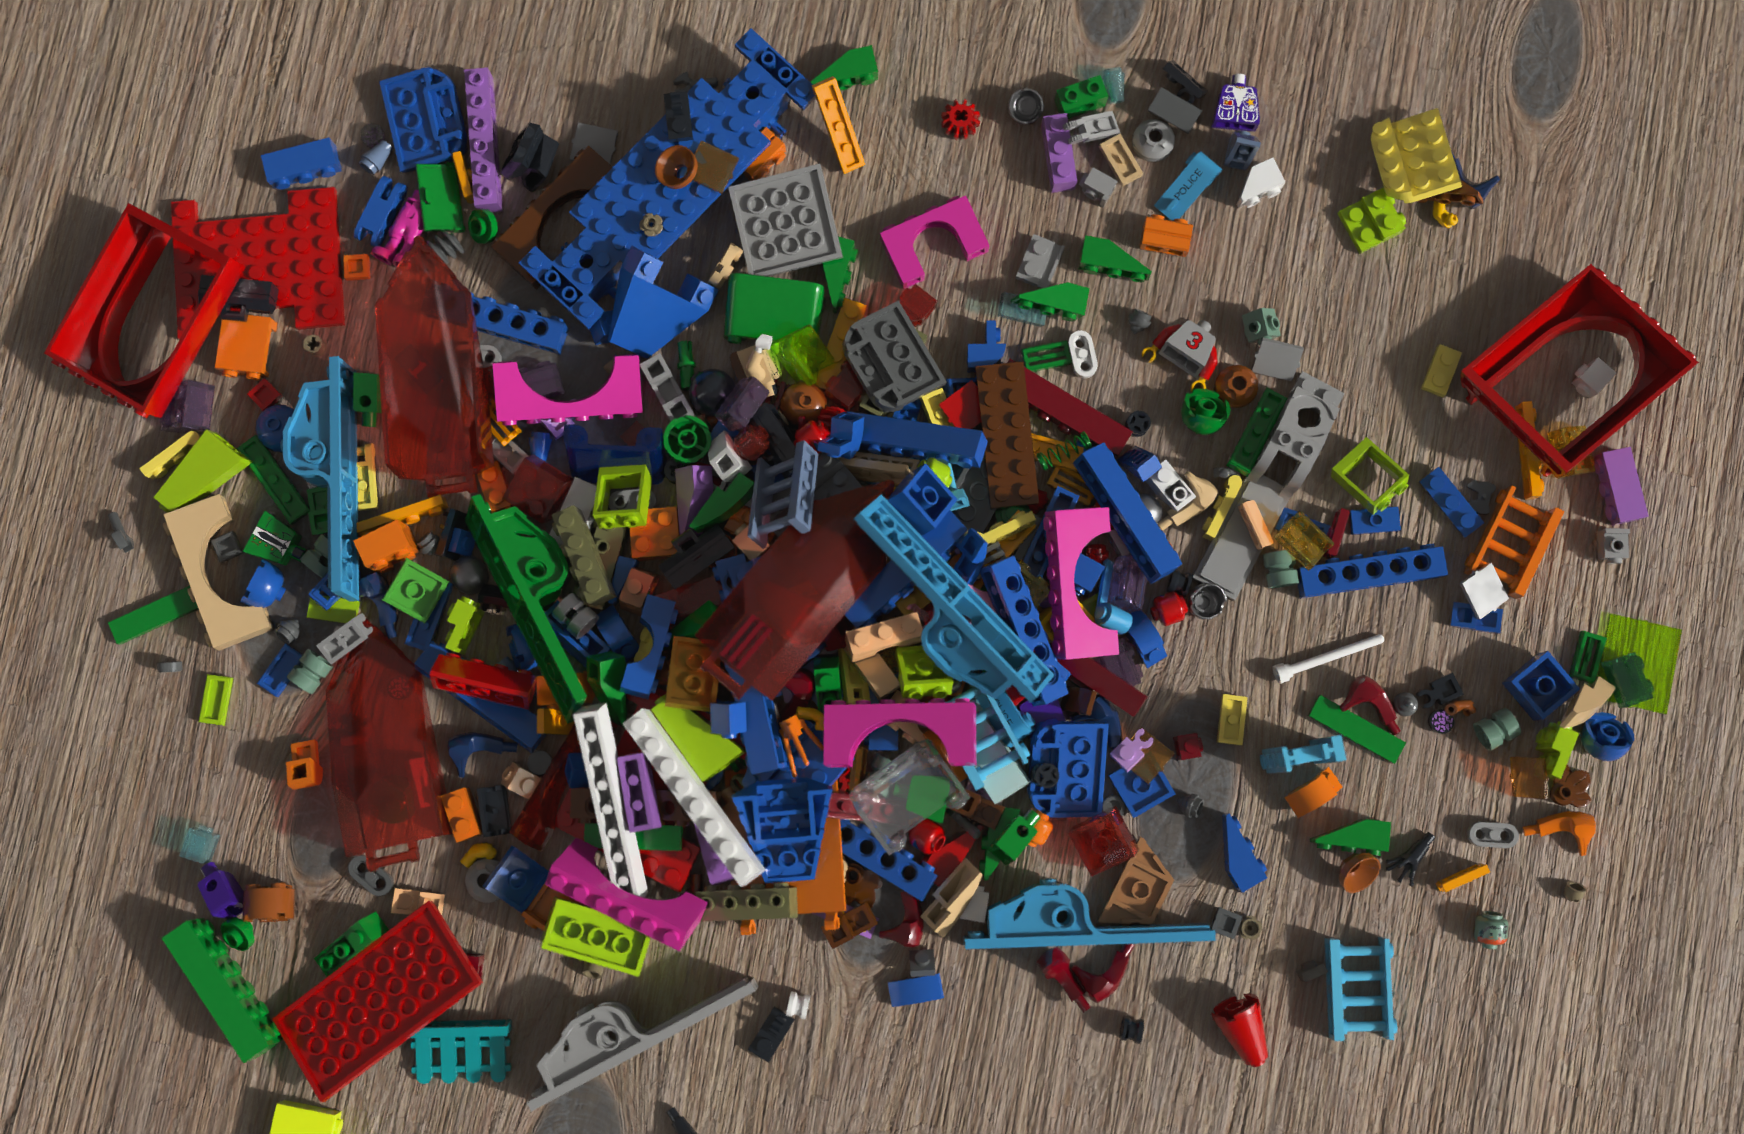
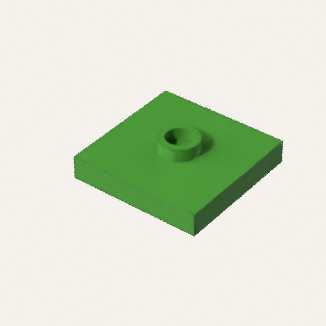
[382,558,450,624]

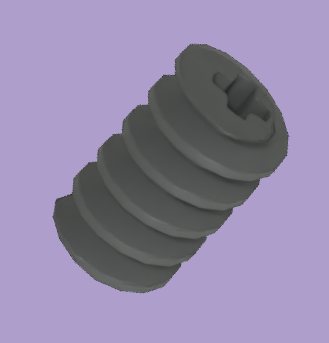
[410,230,465,276]

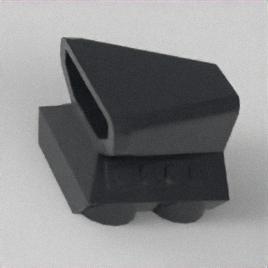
[501,122,559,192]

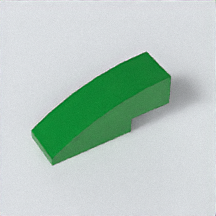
[689,472,754,533]

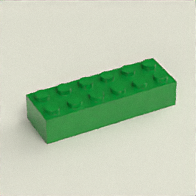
[161,918,284,1063]

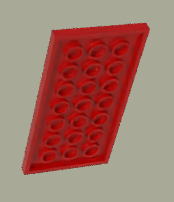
[272,901,483,1102]

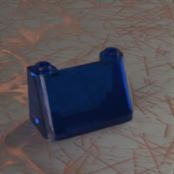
[563,424,667,485]

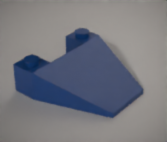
[608,245,719,359]

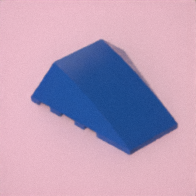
[732,777,833,884]

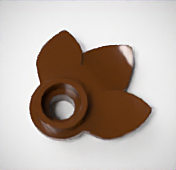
[1550,764,1591,808]
[845,863,883,908]

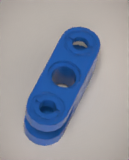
[354,176,407,247]

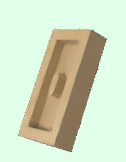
[1099,134,1143,187]

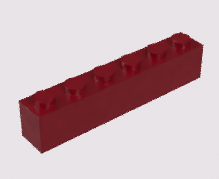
[1007,359,1133,460]

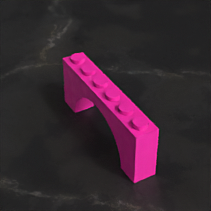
[492,354,643,425]
[1043,507,1119,660]
[824,698,976,768]
[545,838,708,952]

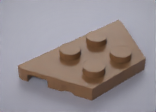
[1097,837,1174,924]

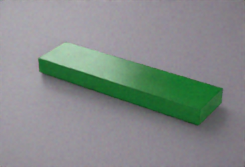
[1226,387,1288,477]
[236,435,310,525]
[108,586,198,645]
[1308,695,1406,764]
[584,823,683,851]

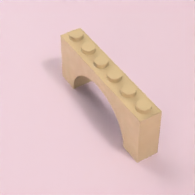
[163,494,274,651]

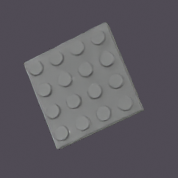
[728,164,843,277]

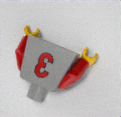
[1142,320,1218,391]

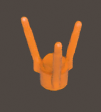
[779,715,824,778]

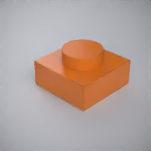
[343,254,370,281]

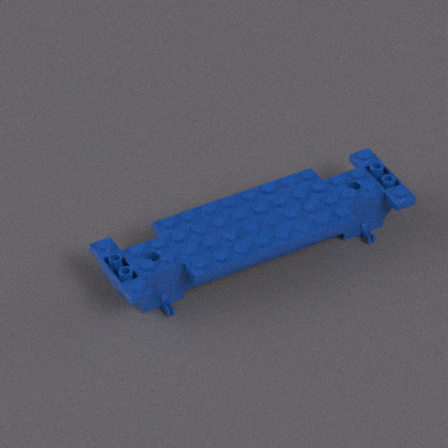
[519,28,816,330]

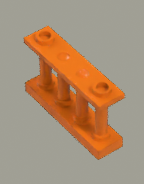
[1464,485,1565,599]

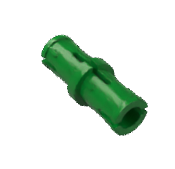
[677,341,696,390]

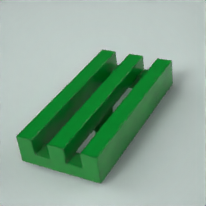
[1021,340,1072,372]
[1569,630,1607,684]

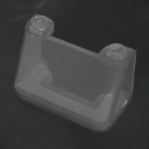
[849,739,971,855]

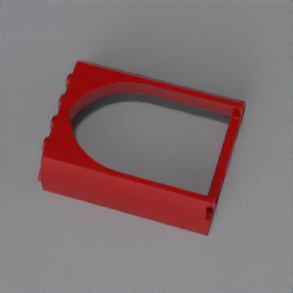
[44,203,246,418]
[1460,264,1699,478]

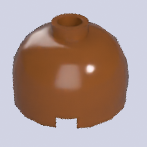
[779,381,827,428]

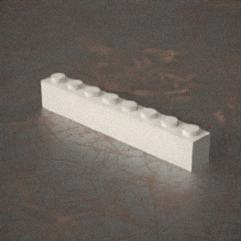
[573,703,648,898]
[623,708,766,887]

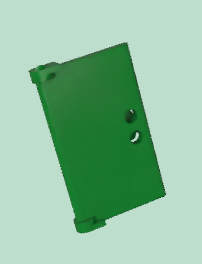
[416,163,466,233]

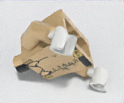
[737,334,785,398]

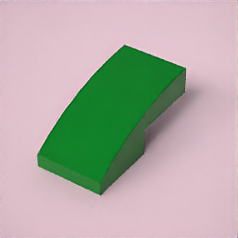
[306,487,328,536]

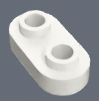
[1068,330,1098,378]

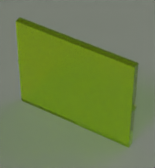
[1597,614,1682,714]

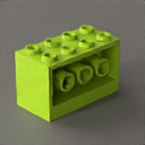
[539,896,651,977]

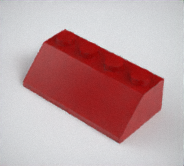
[429,653,537,710]

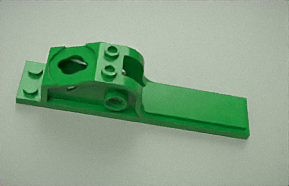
[465,494,587,724]

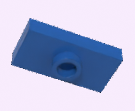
[1349,507,1401,535]

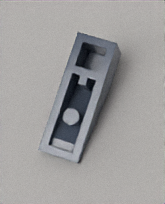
[1224,131,1261,171]

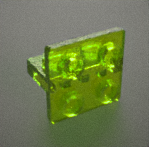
[771,324,835,386]

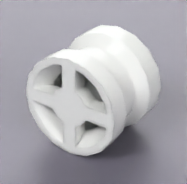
[786,991,811,1019]

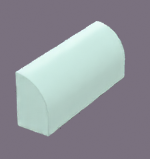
[970,700,1031,804]

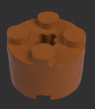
[243,883,295,922]

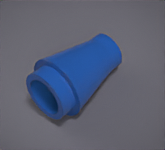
[529,432,552,466]

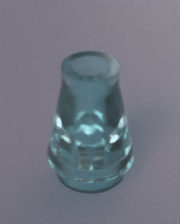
[1102,67,1125,104]

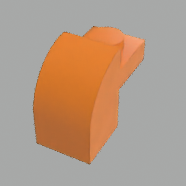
[286,739,323,790]
[1284,767,1342,818]

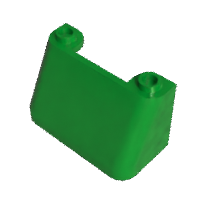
[723,273,825,353]

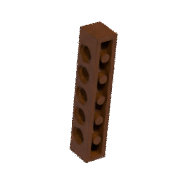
[570,788,722,826]

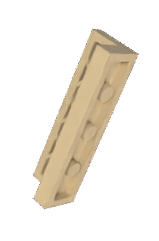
[838,452,920,486]

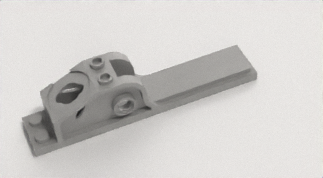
[1192,371,1345,601]
[527,976,758,1112]

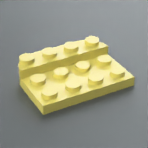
[1371,108,1462,203]

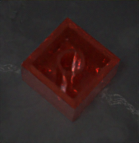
[502,455,574,524]
[1068,806,1139,877]

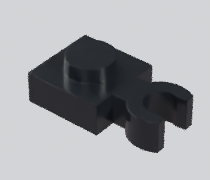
[1416,673,1464,708]

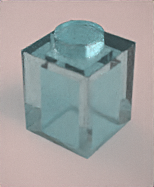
[179,825,220,864]

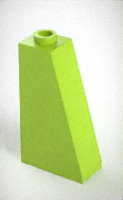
[154,429,252,513]
[651,694,746,782]

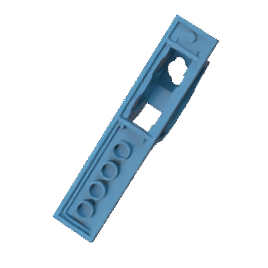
[280,356,359,602]
[854,494,1054,703]
[963,878,1216,949]

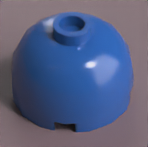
[255,405,295,453]
[240,559,286,608]
[506,624,538,671]
[1580,712,1635,761]

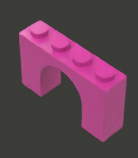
[880,195,990,289]

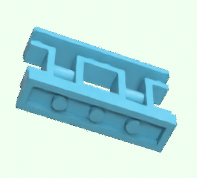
[1260,735,1347,773]

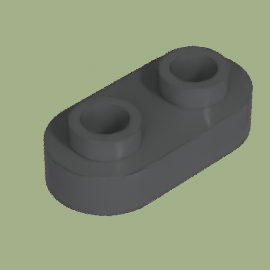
[348,855,394,896]

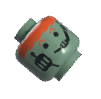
[1474,911,1508,949]

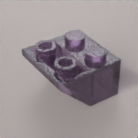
[160,380,215,434]

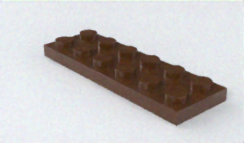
[975,362,1039,509]

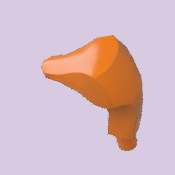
[1522,811,1596,856]

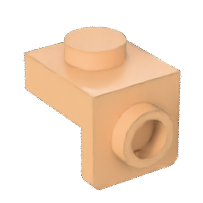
[501,762,544,801]

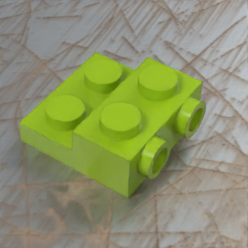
[1337,188,1406,254]
[445,596,485,655]
[895,646,953,700]
[1535,721,1579,779]

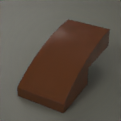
[1060,686,1097,716]
[949,786,1006,830]
[821,901,878,949]

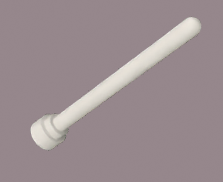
[1272,634,1384,684]

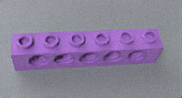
[464,67,503,213]

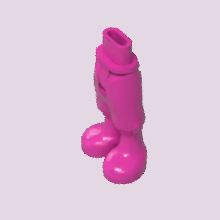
[371,190,429,272]

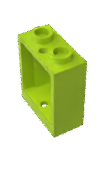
[1331,437,1409,515]
[593,464,652,529]

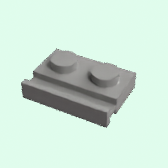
[1015,234,1065,288]

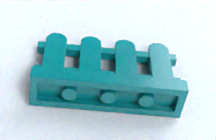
[410,1019,512,1084]

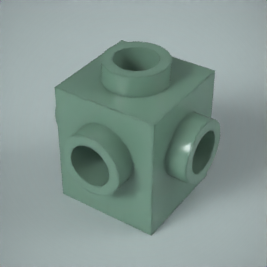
[1242,308,1281,346]

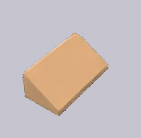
[1238,500,1273,550]

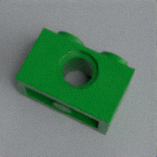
[1054,75,1108,119]

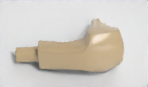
[1157,471,1218,531]

